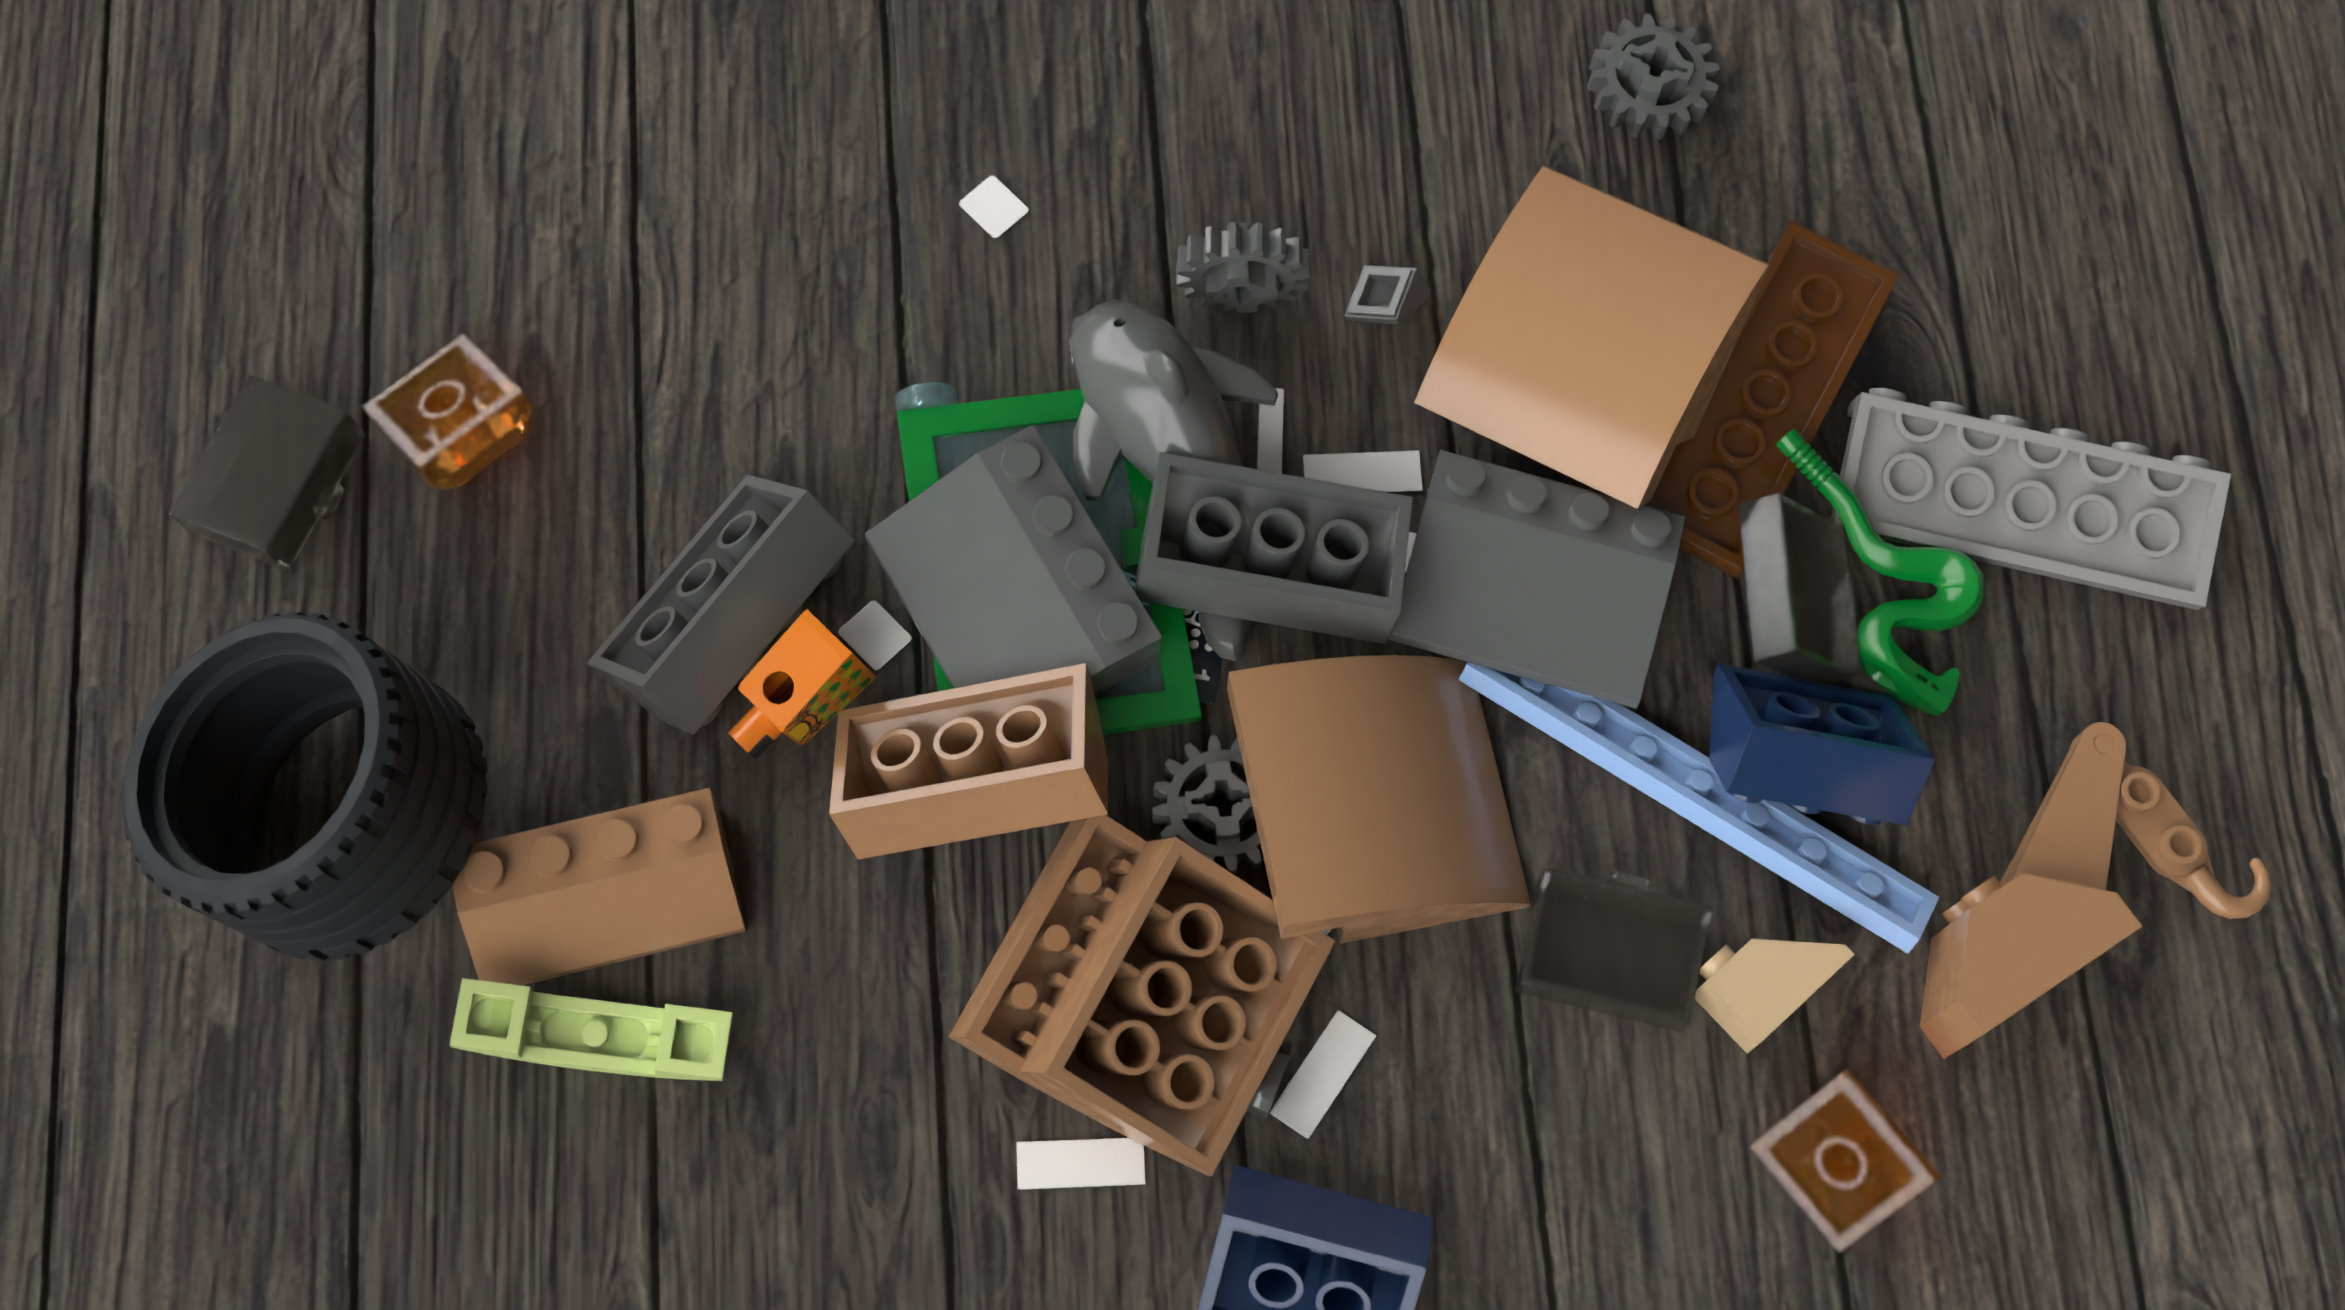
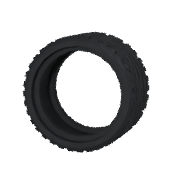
[121,612,488,961]

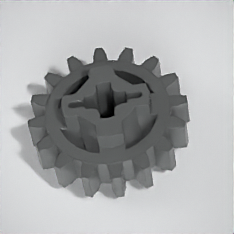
[1587,14,1720,141]
[1177,222,1310,313]
[1152,735,1262,875]

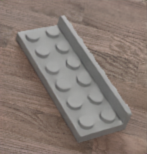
[1829,388,2231,610]

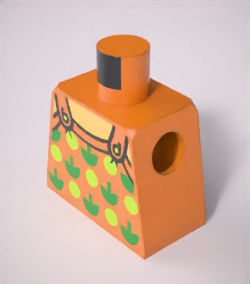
[728,609,877,759]

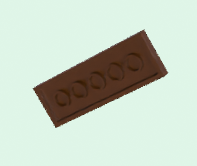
[1646,221,1899,579]

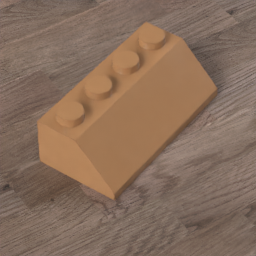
[829,663,1109,859]
[453,788,746,986]

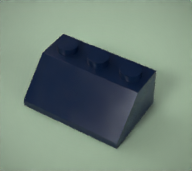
[1709,663,1935,826]
[1198,1165,1433,1310]

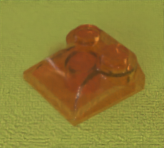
[362,334,533,490]

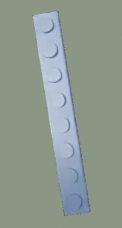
[1458,662,1939,954]

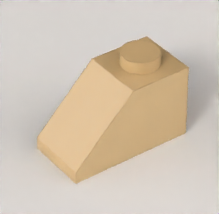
[1692,939,1855,1054]

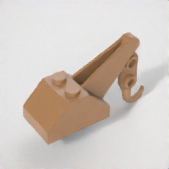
[1920,722,2272,1059]

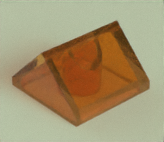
[1750,1068,1940,1253]

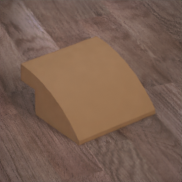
[1414,166,1771,509]
[1227,655,1531,944]
[949,815,1335,1176]

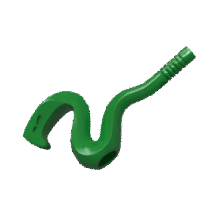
[1775,427,1985,716]

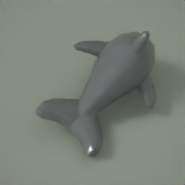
[1069,299,1279,661]

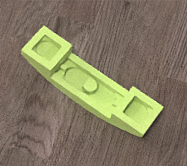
[450,978,733,1081]

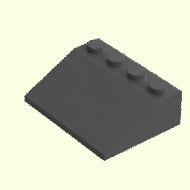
[865,425,1162,694]
[1388,450,1685,709]

